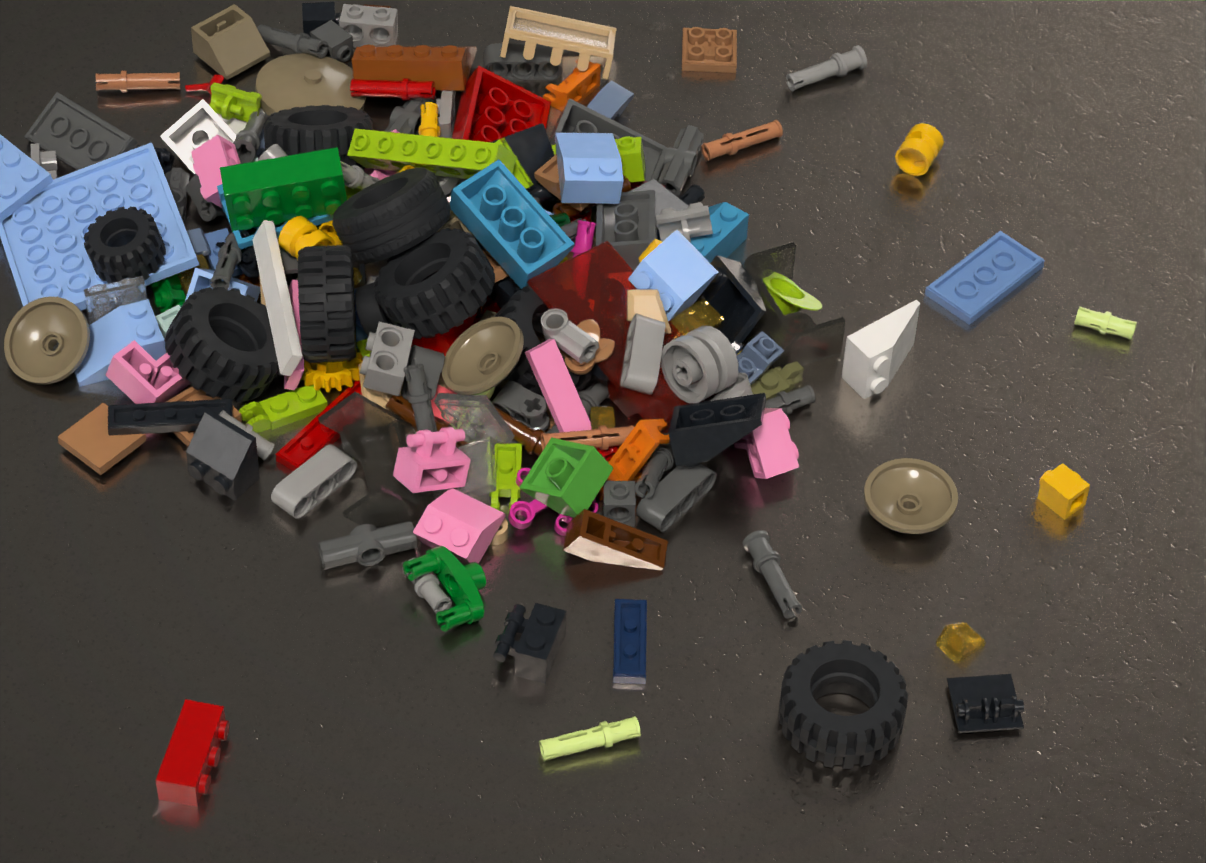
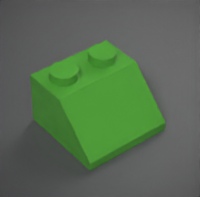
[519,438,614,517]

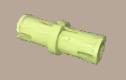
[1074,306,1137,340]

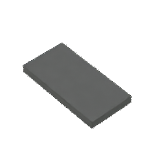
[24,92,137,171]

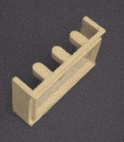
[500,6,617,79]

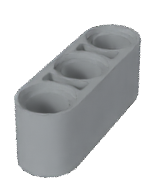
[620,313,665,395]
[271,444,357,519]

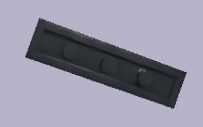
[108,399,233,436]

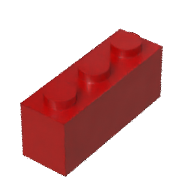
[156,699,230,807]

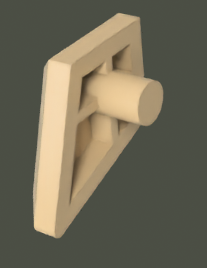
[627,289,671,334]

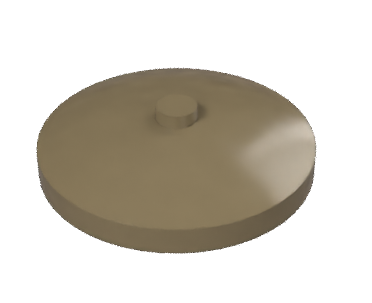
[255,53,366,116]

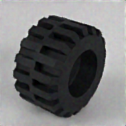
[84,206,166,286]

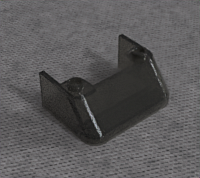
[742,242,846,371]
[318,392,435,528]

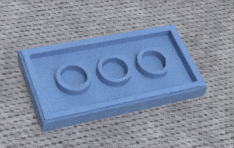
[925,231,1045,325]

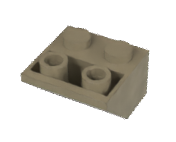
[191,4,270,80]

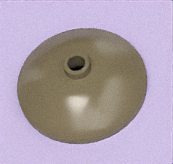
[4,297,90,385]
[442,317,524,395]
[864,458,958,534]

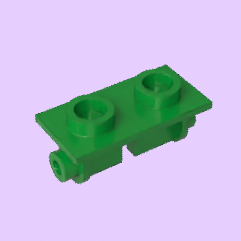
[149,274,186,313]

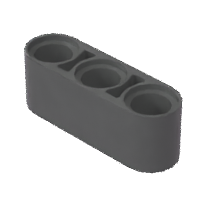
[483,43,563,80]
[636,464,717,532]

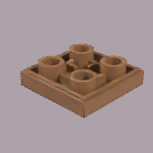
[682,27,737,73]
[58,403,146,475]

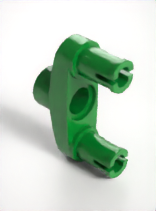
[403,546,486,632]

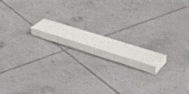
[252,220,303,376]

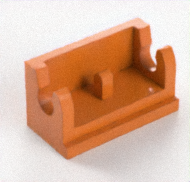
[543,59,601,112]
[608,419,670,482]

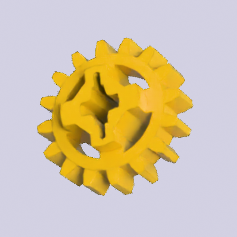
[300,348,363,392]

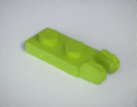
[239,385,328,433]
[489,443,522,517]

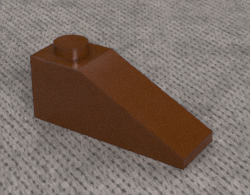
[563,509,668,570]

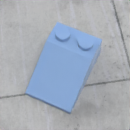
[555,132,624,204]
[74,299,166,387]

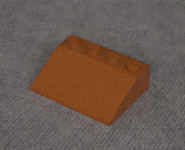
[352,44,477,91]

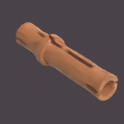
[96,71,180,93]
[701,120,783,161]
[541,425,634,451]

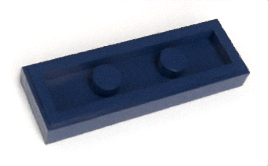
[613,599,647,684]

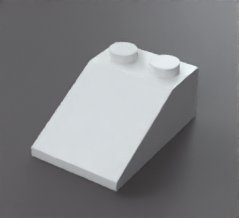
[160,100,236,176]
[842,300,920,399]

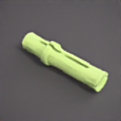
[539,716,641,762]

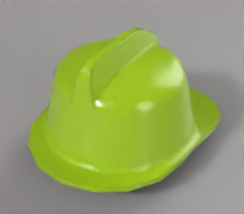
[761,271,822,319]

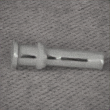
[786,45,867,91]

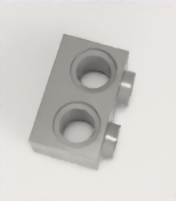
[339,4,398,48]
[360,321,415,396]

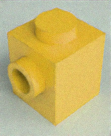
[1037,463,1090,520]

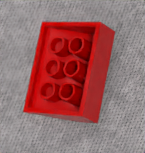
[452,66,551,142]

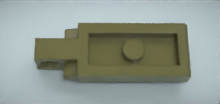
[751,361,804,400]

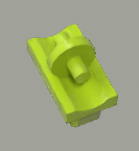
[209,82,262,122]

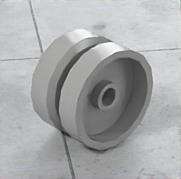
[661,326,738,403]

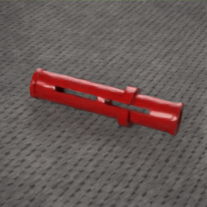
[350,78,436,100]

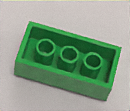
[220,147,347,231]

